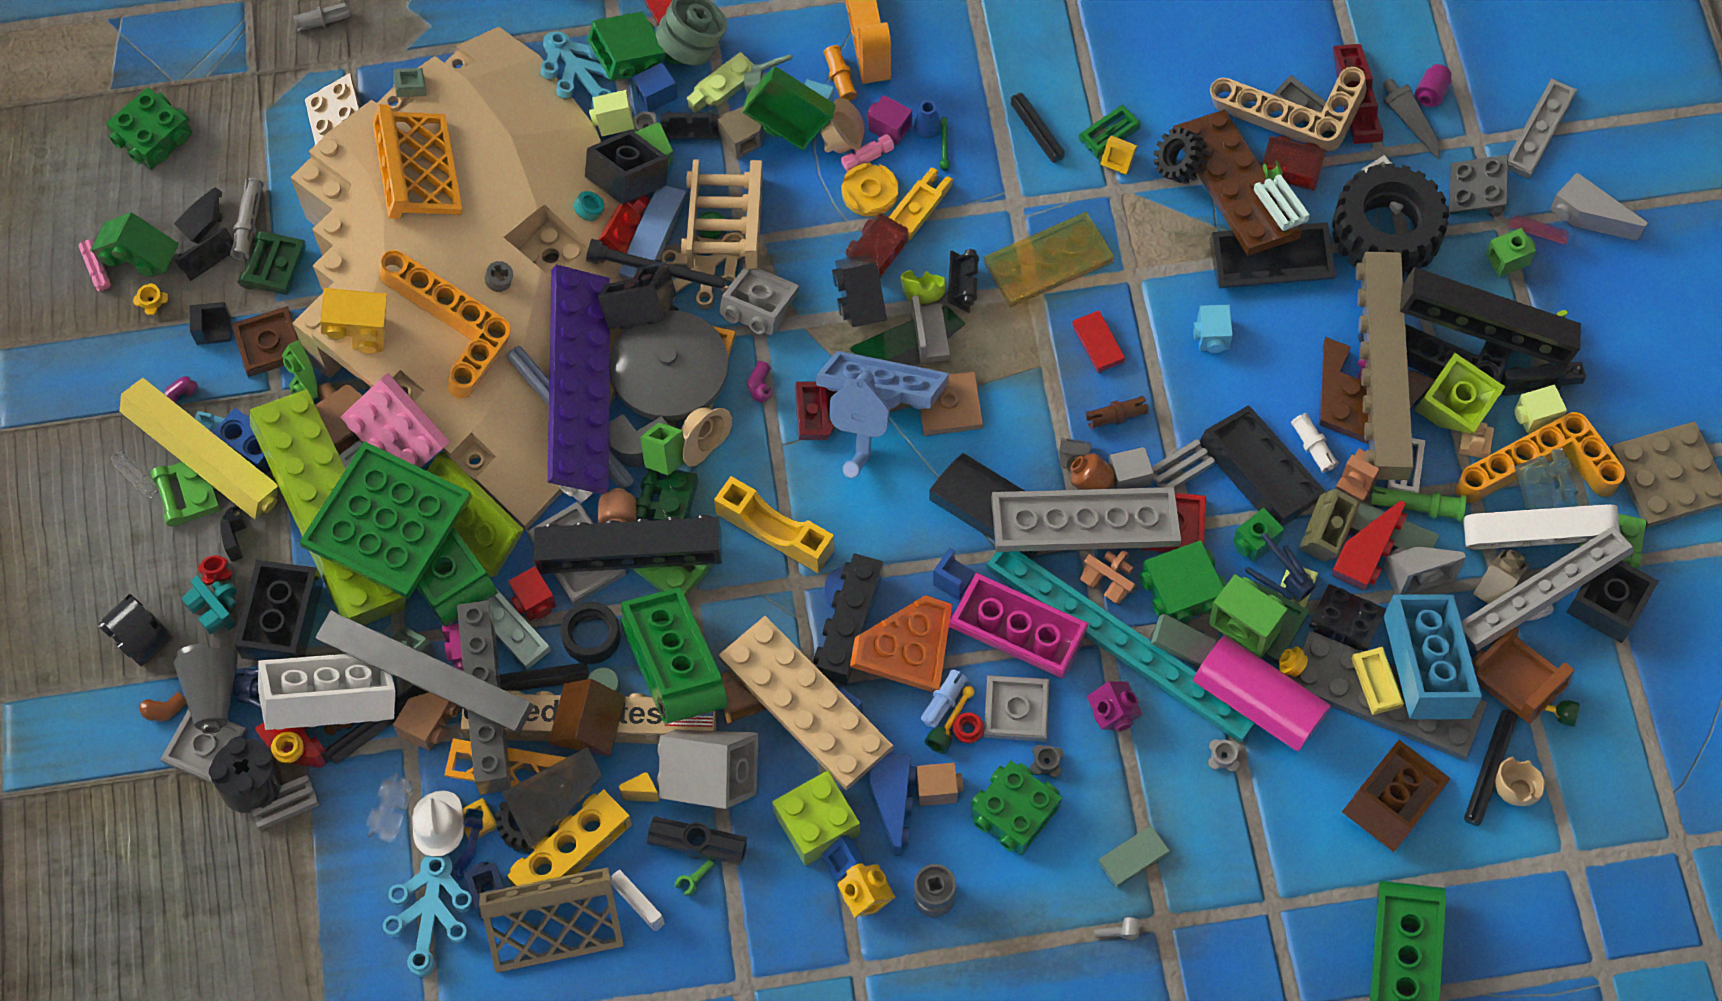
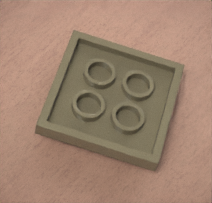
[1610,421,1722,529]

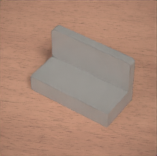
[912,296,950,364]

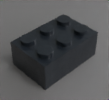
[234,560,324,661]

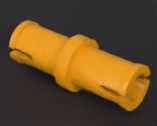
[823,45,857,101]

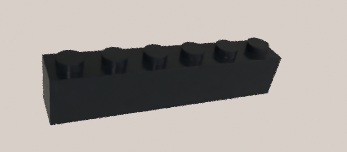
[1400,267,1581,367]
[534,515,722,574]

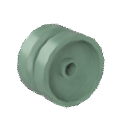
[655,0,728,66]

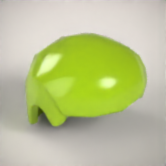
[900,270,946,305]

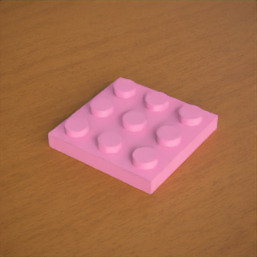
[340,373,450,468]

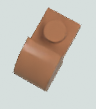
[1336,448,1379,503]

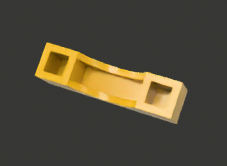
[714,476,835,573]

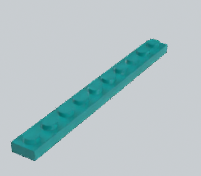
[986,551,1256,743]

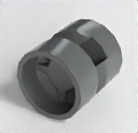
[914,864,956,917]

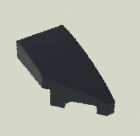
[174,187,222,244]
[220,505,246,562]

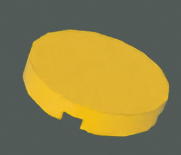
[842,163,898,216]

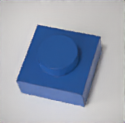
[821,835,864,881]

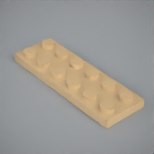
[718,616,893,791]

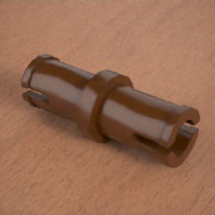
[1086,395,1148,430]

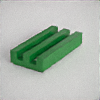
[1079,104,1141,158]

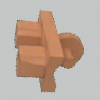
[1080,550,1138,605]

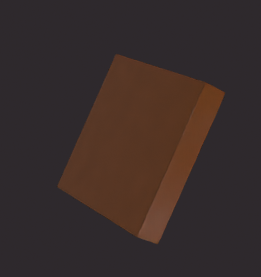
[232,306,300,377]

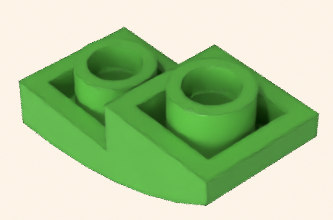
[282,340,318,402]

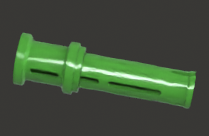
[1371,486,1466,523]

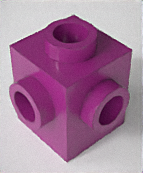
[1087,681,1143,732]

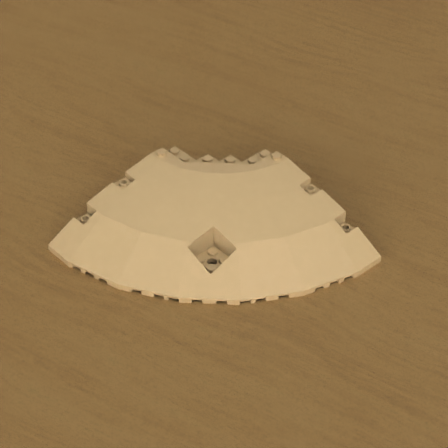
[290,26,627,531]

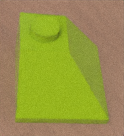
[1414,353,1505,434]

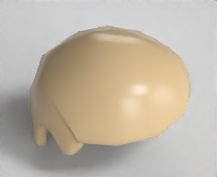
[1495,757,1545,806]

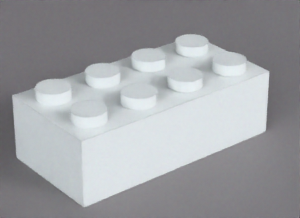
[258,654,395,730]

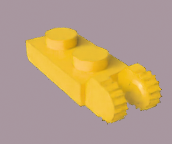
[886,167,954,240]

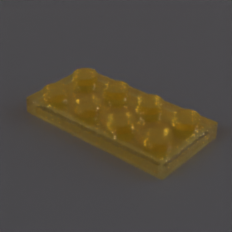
[983,211,1114,308]

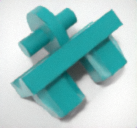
[181,576,237,634]

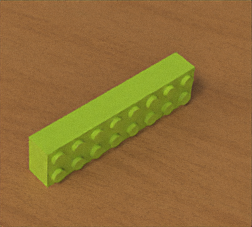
[250,389,406,625]

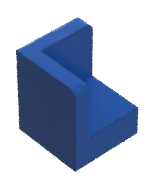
[633,63,678,112]
[933,548,975,600]

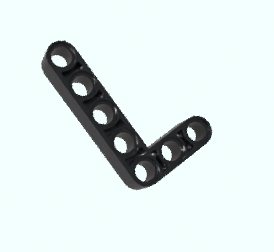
[1358,324,1512,381]

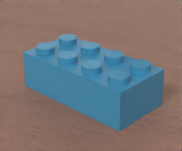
[1384,594,1481,719]

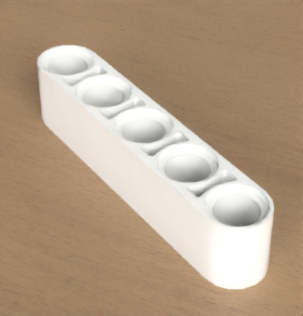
[1463,505,1620,550]

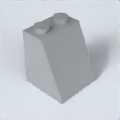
[657,730,758,809]

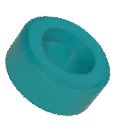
[574,191,605,221]

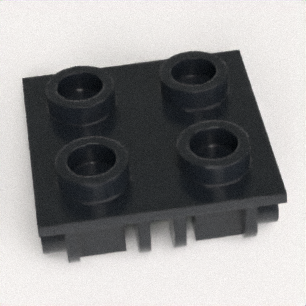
[1309,584,1386,651]

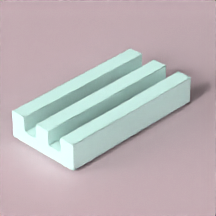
[1254,174,1310,231]

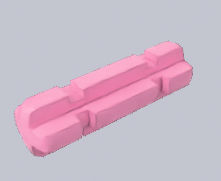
[841,135,894,172]
[79,239,111,292]

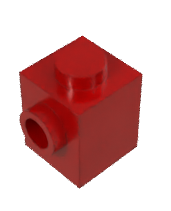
[508,566,556,622]

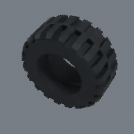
[1332,164,1449,277]

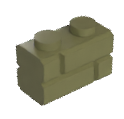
[1299,489,1360,562]

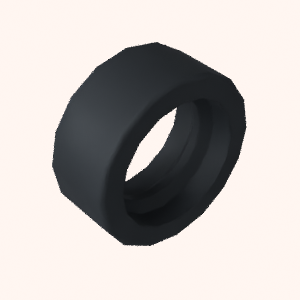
[560,601,621,664]

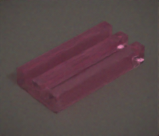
[1509,214,1569,245]

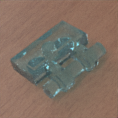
[1514,448,1578,510]

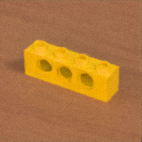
[507,789,632,911]

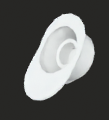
[412,791,464,857]

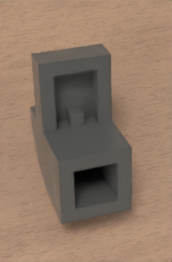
[609,414,668,467]

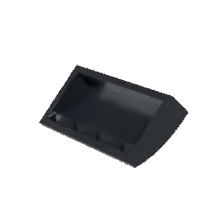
[1209,222,1336,288]
[1200,405,1326,527]
[929,453,1038,560]

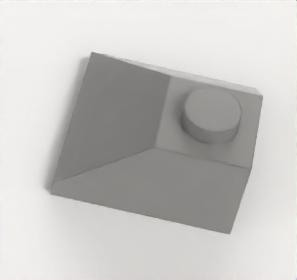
[1383,546,1466,595]

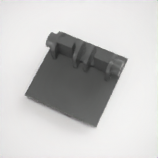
[1449,155,1508,216]

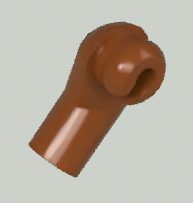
[139,692,187,722]

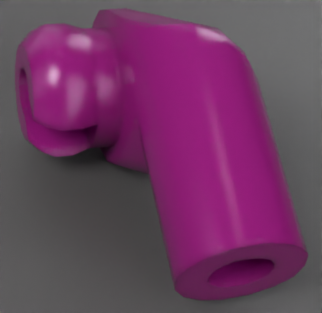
[747,361,772,403]
[164,376,198,403]

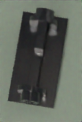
[661,111,719,139]
[175,227,234,281]
[948,249,979,313]

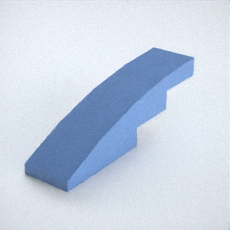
[619,186,687,280]

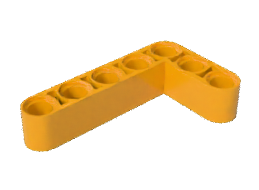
[845,0,891,84]
[379,250,511,398]
[1456,412,1625,503]

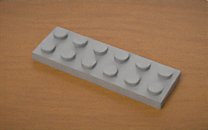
[991,487,1181,552]

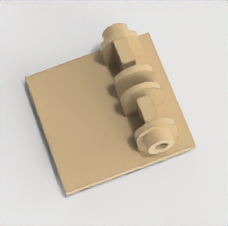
[305,73,361,144]

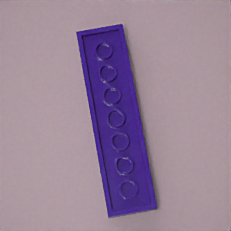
[547,264,610,494]

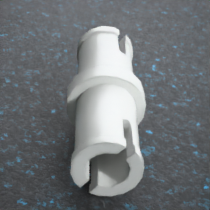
[1291,413,1339,473]

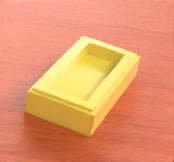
[1351,647,1404,715]

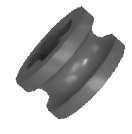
[485,261,513,292]

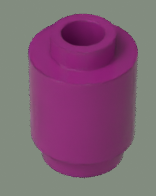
[1415,64,1452,107]

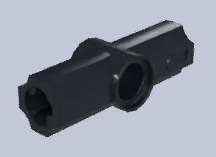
[647,816,748,866]

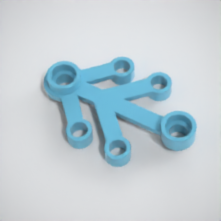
[540,31,612,109]
[383,855,473,978]

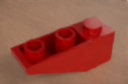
[1331,501,1408,591]

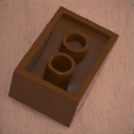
[1342,740,1451,852]

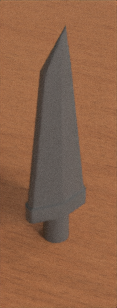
[1383,78,1439,160]

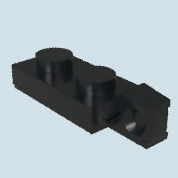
[1500,362,1586,396]

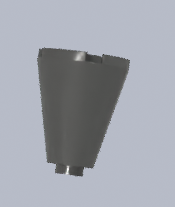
[173,642,238,734]

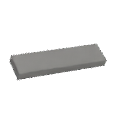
[1508,78,1577,179]

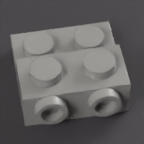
[719,266,800,336]

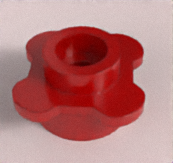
[198,555,232,585]

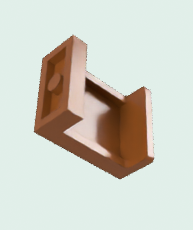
[1472,627,1575,724]

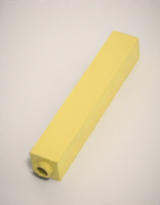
[119,378,279,519]

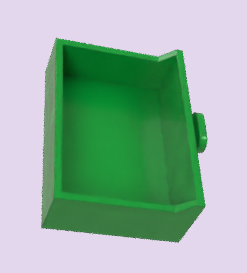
[742,66,836,151]

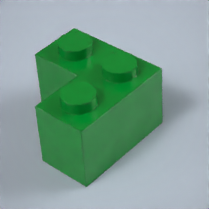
[90,212,179,277]

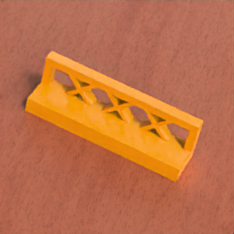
[444,738,581,798]

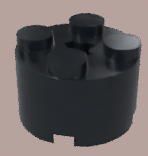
[97,593,174,667]
[209,737,283,813]

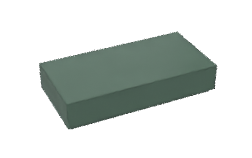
[1151,614,1216,668]
[1098,825,1170,888]

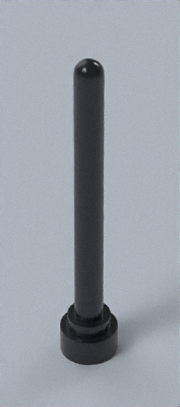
[586,239,726,289]

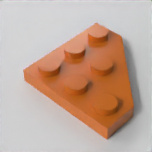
[850,595,952,693]

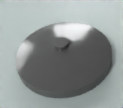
[609,311,729,421]

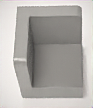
[1109,447,1154,489]

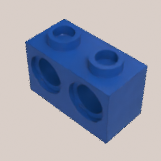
[213,408,271,475]

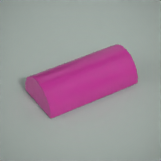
[949,573,1089,679]
[1192,635,1332,752]

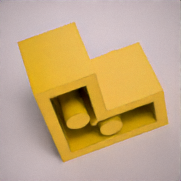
[320,288,387,354]

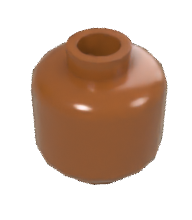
[1070,453,1116,490]

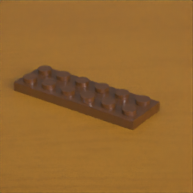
[1173,110,1302,256]

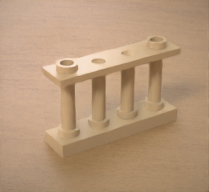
[681,159,763,269]

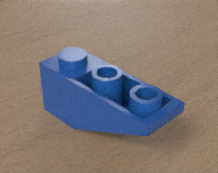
[869,753,916,856]

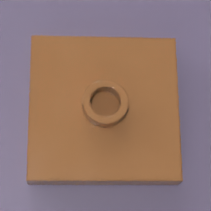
[920,372,983,436]

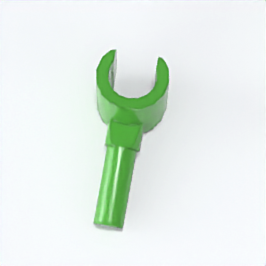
[1262,161,1282,181]
[675,859,715,897]

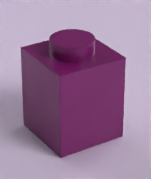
[867,95,912,146]

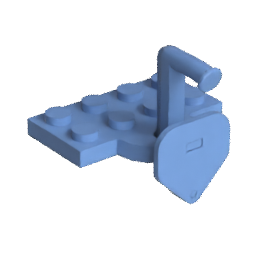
[816,351,949,478]

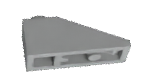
[1550,173,1648,241]

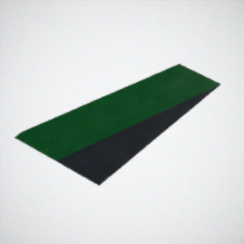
[849,305,966,366]

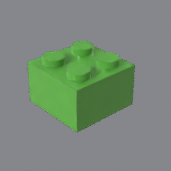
[1209,574,1287,658]

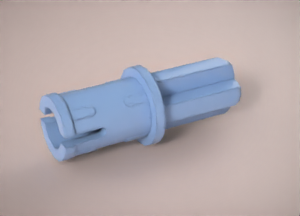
[921,670,968,728]

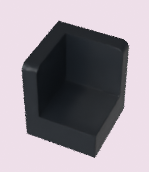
[189,302,232,345]

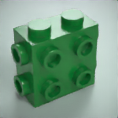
[587,11,666,81]
[106,87,193,170]
[1140,540,1227,623]
[970,760,1062,855]

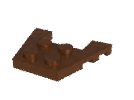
[1319,337,1435,444]

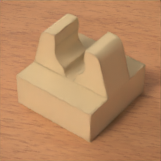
[1458,422,1494,458]

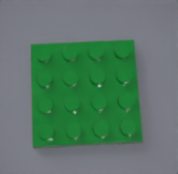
[299,441,472,599]

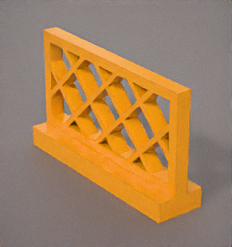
[372,104,462,219]

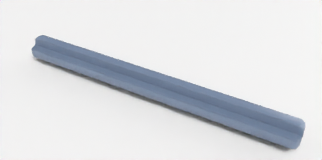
[507,345,635,490]

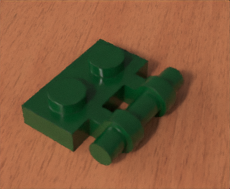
[636,469,699,521]

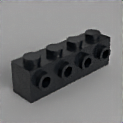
[813,553,883,686]

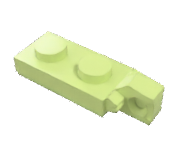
[687,52,754,113]

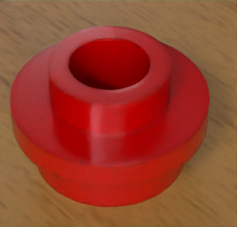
[953,712,984,744]

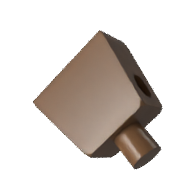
[315,383,362,455]

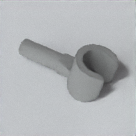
[1094,917,1141,941]

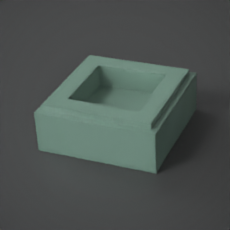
[393,68,426,97]

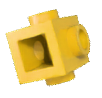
[837,863,895,918]

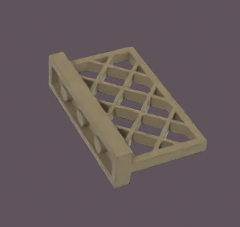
[479,867,624,973]

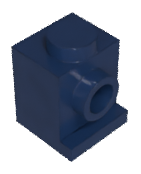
[464,862,504,917]

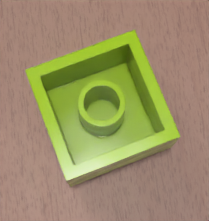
[772,770,860,866]

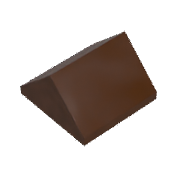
[548,679,626,757]

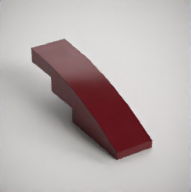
[1333,43,1383,144]

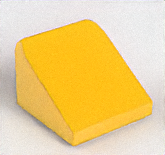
[619,772,660,802]

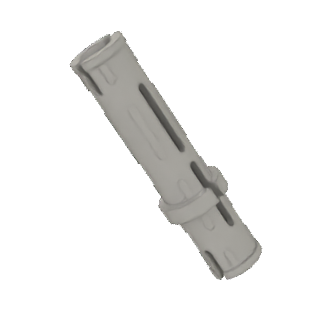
[230,178,264,260]

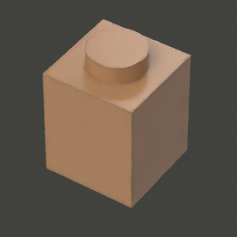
[916,763,963,806]

